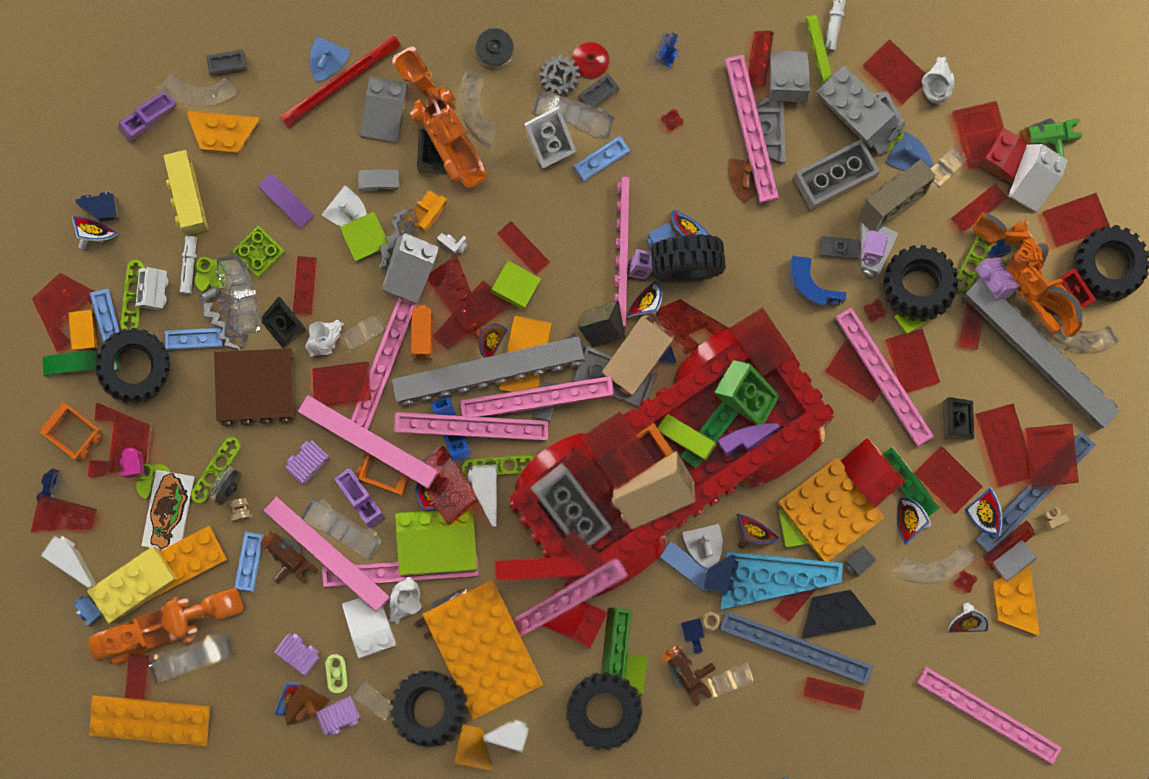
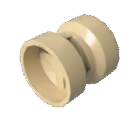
[228,498,251,522]

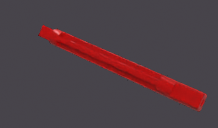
[280,35,401,127]

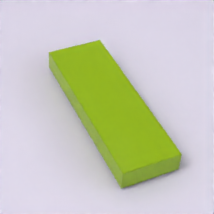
[657,414,716,461]

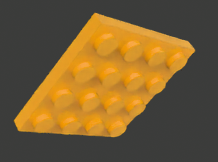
[777,457,885,562]

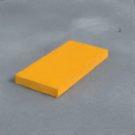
[499,315,552,392]

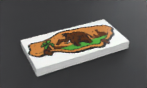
[141,470,195,550]

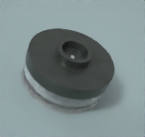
[475,28,514,69]
[207,465,241,506]

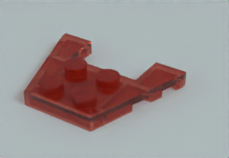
[32,273,114,353]
[656,299,729,355]
[87,403,152,478]

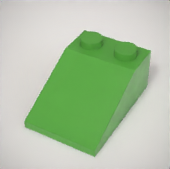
[715,360,780,425]

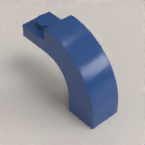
[790,256,846,309]
[431,396,471,462]

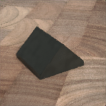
[417,128,447,174]
[259,297,307,348]
[578,301,625,347]
[943,397,974,439]

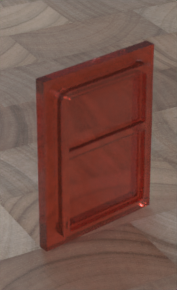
[953,101,1004,169]
[581,411,655,489]
[1026,424,1079,487]

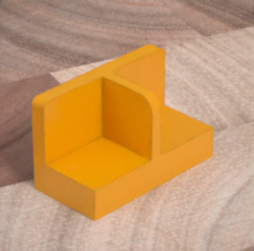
[408,190,448,233]
[69,310,98,351]

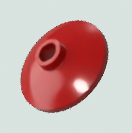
[572,42,609,79]

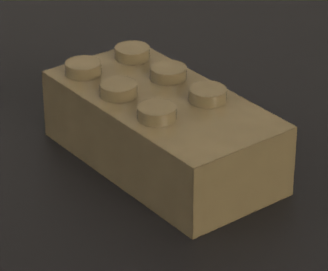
[858,160,936,232]

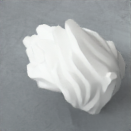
[922,57,955,106]
[305,320,344,357]
[389,577,422,624]

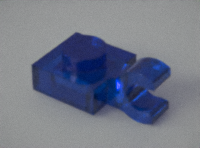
[655,32,678,67]
[988,238,1012,258]
[37,468,59,504]
[681,618,705,654]

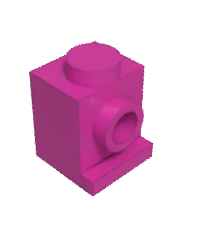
[120,448,145,478]

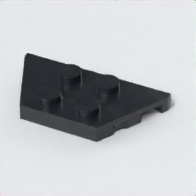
[802,590,876,639]

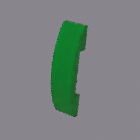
[43,351,121,376]

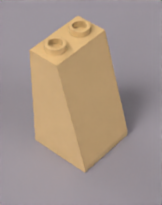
[602,314,678,395]
[612,452,695,530]

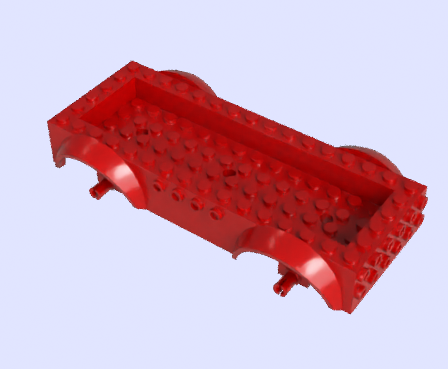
[509,322,834,597]

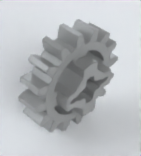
[539,54,580,96]

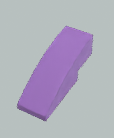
[118,90,176,142]
[258,173,314,229]
[718,423,780,459]
[334,467,385,529]

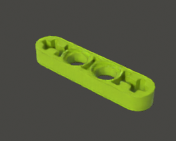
[806,15,832,85]
[956,235,993,293]
[121,260,145,330]
[191,437,241,504]
[462,455,534,477]

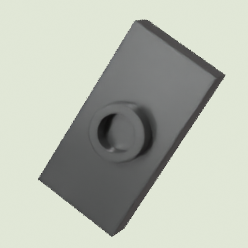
[206,50,247,75]
[578,74,620,111]
[820,236,860,259]

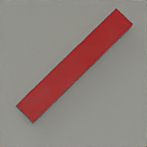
[495,554,614,581]

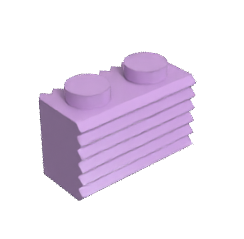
[861,230,889,266]
[975,257,1019,300]
[285,440,330,485]
[274,633,321,676]
[316,696,361,737]

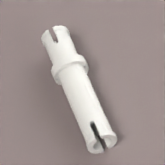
[825,0,846,52]
[179,236,197,294]

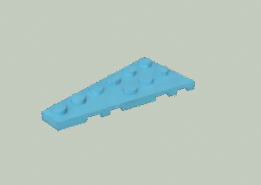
[721,552,843,610]

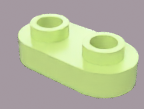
[325,654,348,694]

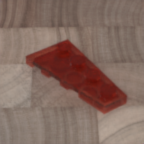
[428,254,483,334]
[433,280,512,350]
[562,447,621,525]

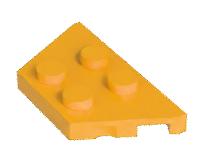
[187,111,260,154]
[993,565,1039,635]

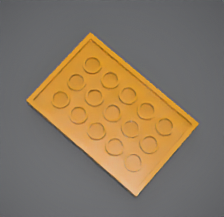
[422,579,543,720]

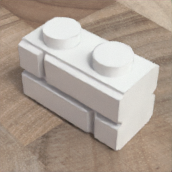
[135,267,168,310]

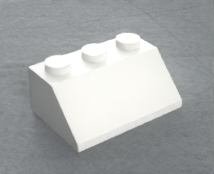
[483,720,529,752]

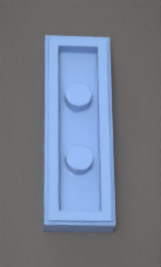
[573,136,630,183]
[90,288,120,343]
[164,328,223,351]
[234,532,264,592]
[660,542,708,592]

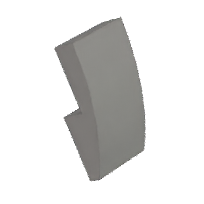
[358,169,399,191]

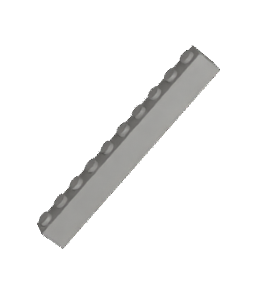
[962,278,1120,429]
[392,336,585,406]

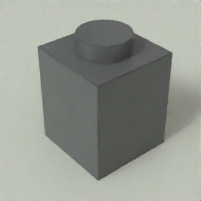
[845,546,876,577]

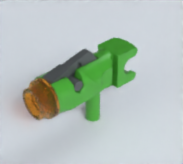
[1019,118,1082,158]

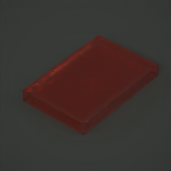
[863,39,926,105]
[1042,193,1110,247]
[730,307,795,377]
[885,329,940,393]
[825,339,894,402]
[312,361,371,406]
[914,446,983,514]

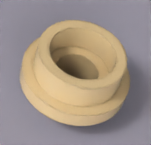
[701,612,721,632]

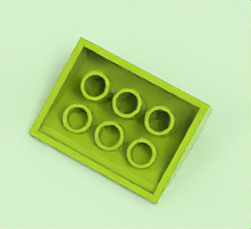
[396,508,477,576]

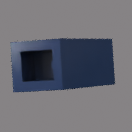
[75,192,120,223]
[704,555,739,595]

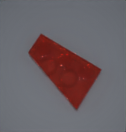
[31,494,97,532]

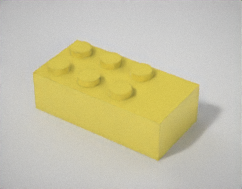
[163,150,209,236]
[88,546,178,624]

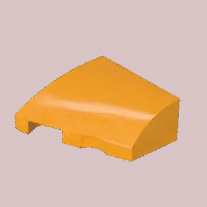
[454,724,492,771]

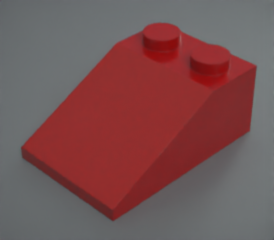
[979,128,1027,185]
[841,437,906,508]
[542,589,607,649]

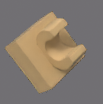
[1045,507,1069,530]

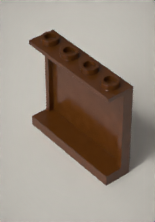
[214,348,296,426]

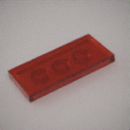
[976,403,1036,488]
[422,445,479,526]

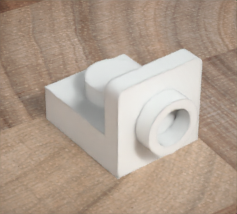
[437,233,467,257]

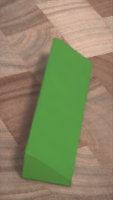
[601,608,632,679]

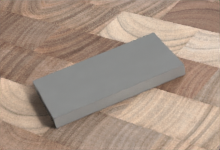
[572,346,657,408]

